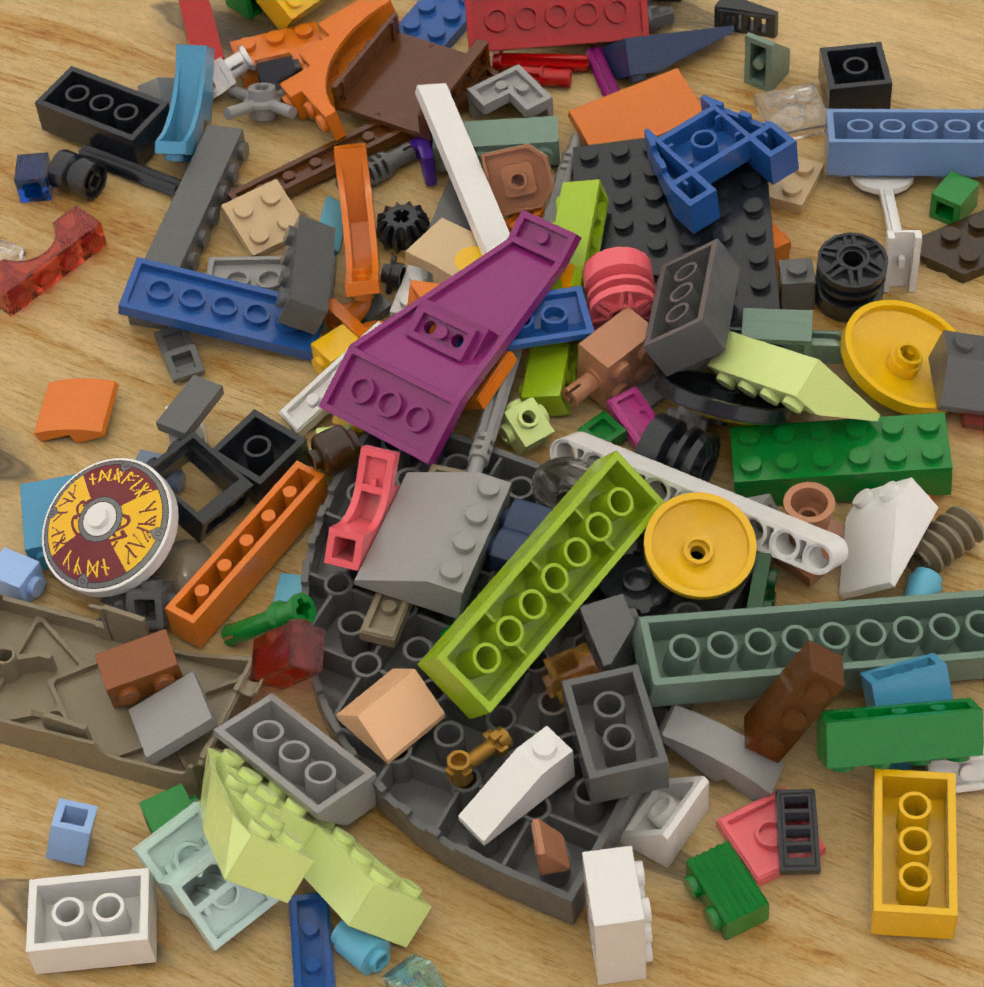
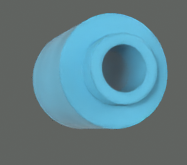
[331,920,391,975]

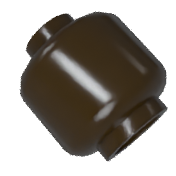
[307,425,361,477]

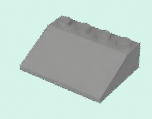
[354,472,512,619]

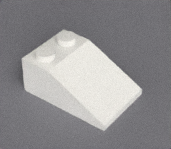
[839,477,939,600]

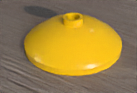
[643,492,757,600]

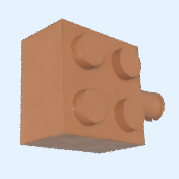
[562,306,654,409]

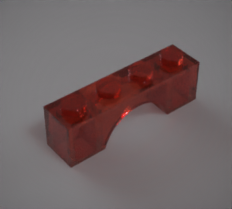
[0,206,107,317]

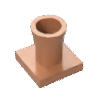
[772,482,845,588]

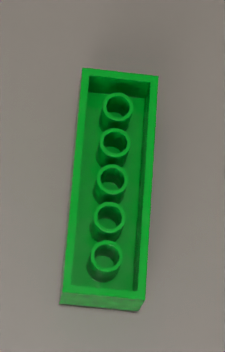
[730,412,953,506]

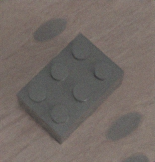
[561,664,669,804]

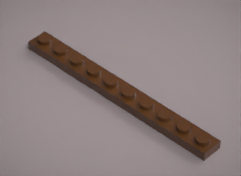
[227,65,499,201]

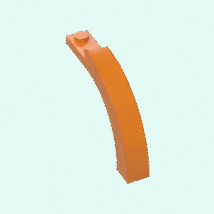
[334,142,382,301]

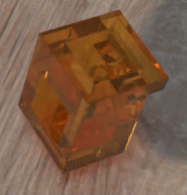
[542,642,599,705]

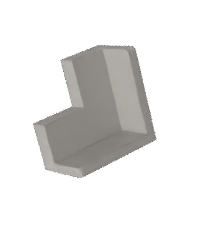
[467,64,554,119]

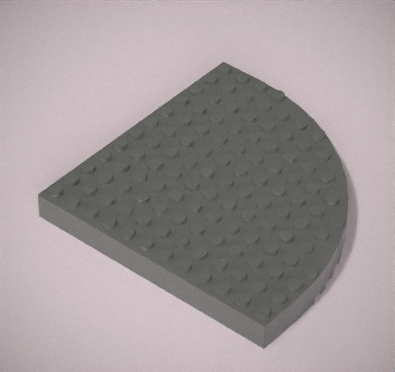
[301,431,759,925]

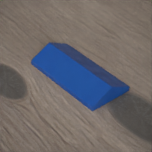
[457,286,594,351]

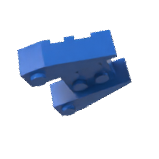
[644,95,799,234]

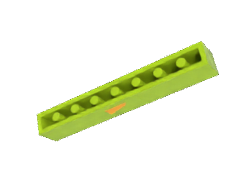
[519,179,609,416]

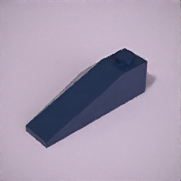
[600,25,734,83]

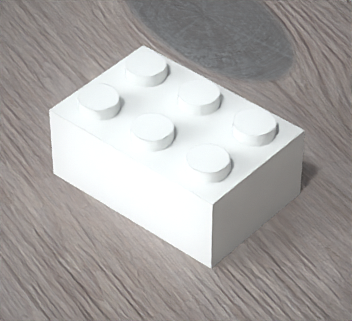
[582,846,653,985]
[26,867,157,974]

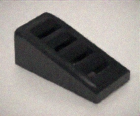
[714,0,778,38]
[774,789,821,875]

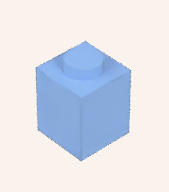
[0,547,47,603]
[46,798,98,866]

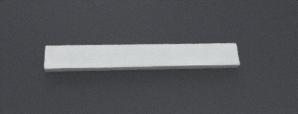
[415,83,510,256]

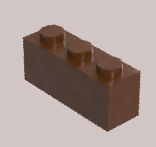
[744,640,845,763]

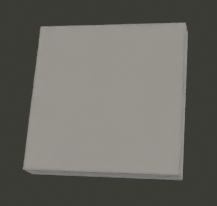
[129,671,218,765]

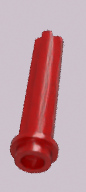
[492,51,589,73]

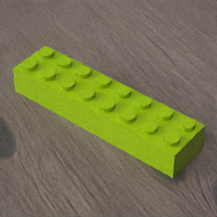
[417,450,665,719]

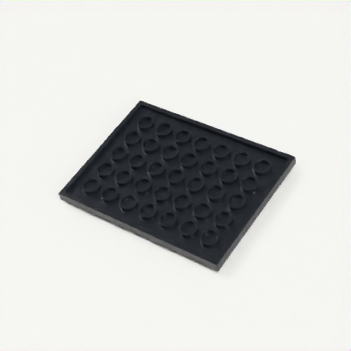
[573,122,780,332]

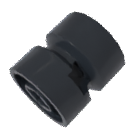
[47,149,107,201]

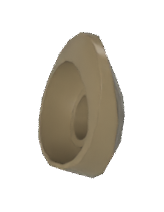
[158,539,212,593]

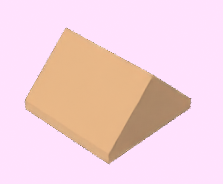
[336,668,445,765]

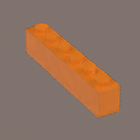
[165,461,328,649]

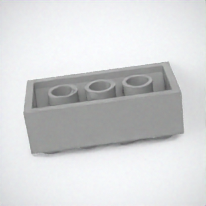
[214,693,376,826]

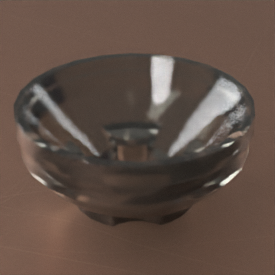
[532,457,590,509]

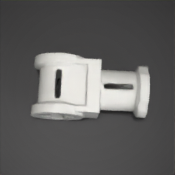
[212,45,257,99]

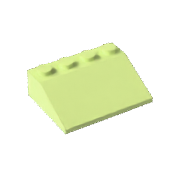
[707,331,881,421]

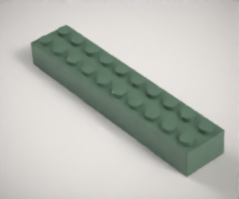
[631,590,984,707]

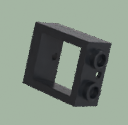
[145,431,253,543]

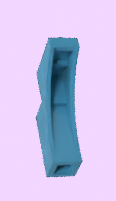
[155,44,214,163]

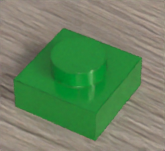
[578,411,627,446]

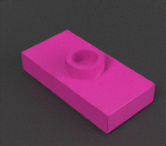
[606,386,656,450]

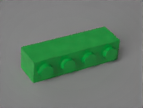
[817,698,983,773]

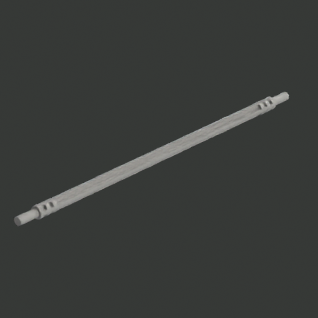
[467,134,582,473]

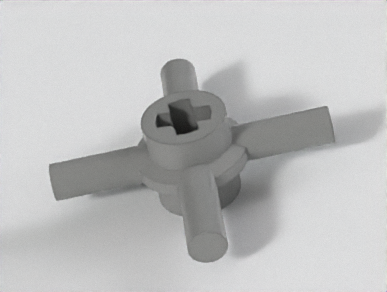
[223,83,297,121]

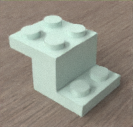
[132,801,279,951]

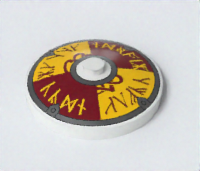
[42,458,179,597]

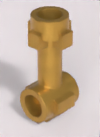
[445,726,513,787]

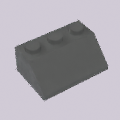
[928,330,984,417]

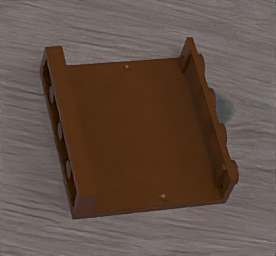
[331,12,490,141]

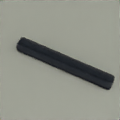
[78,144,181,197]

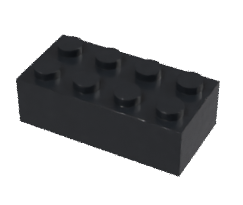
[35,66,170,165]

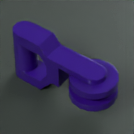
[410,137,437,186]

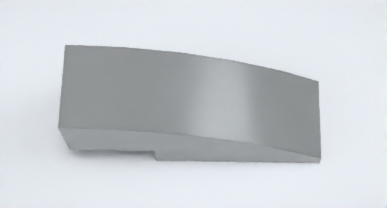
[659,705,785,801]

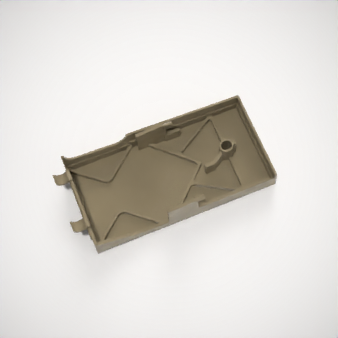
[0,594,263,800]

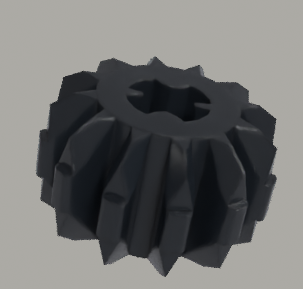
[376,201,430,254]

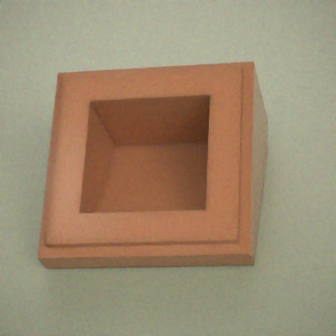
[531,819,570,875]

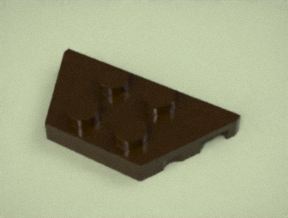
[920,210,984,284]

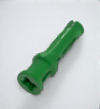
[221,592,316,647]

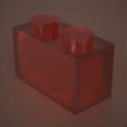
[250,619,325,690]

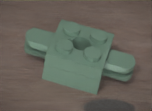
[729,308,843,364]

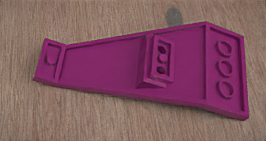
[318,210,582,465]

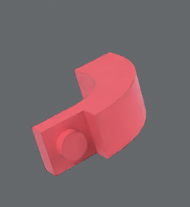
[324,445,400,571]

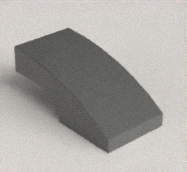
[154,327,205,383]

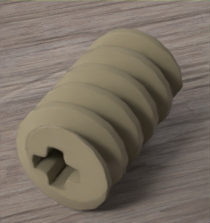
[908,506,984,574]

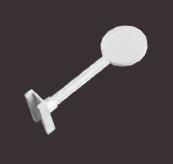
[850,175,922,292]

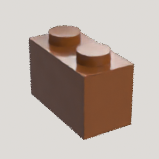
[95,629,183,709]

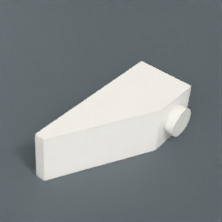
[458,726,575,846]

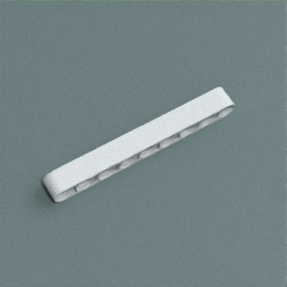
[550,431,848,575]

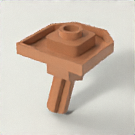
[481,143,555,216]

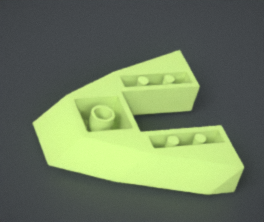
[200,747,432,948]

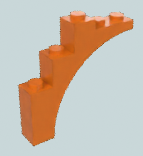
[279,0,400,141]

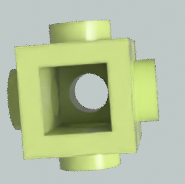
[498,396,555,456]

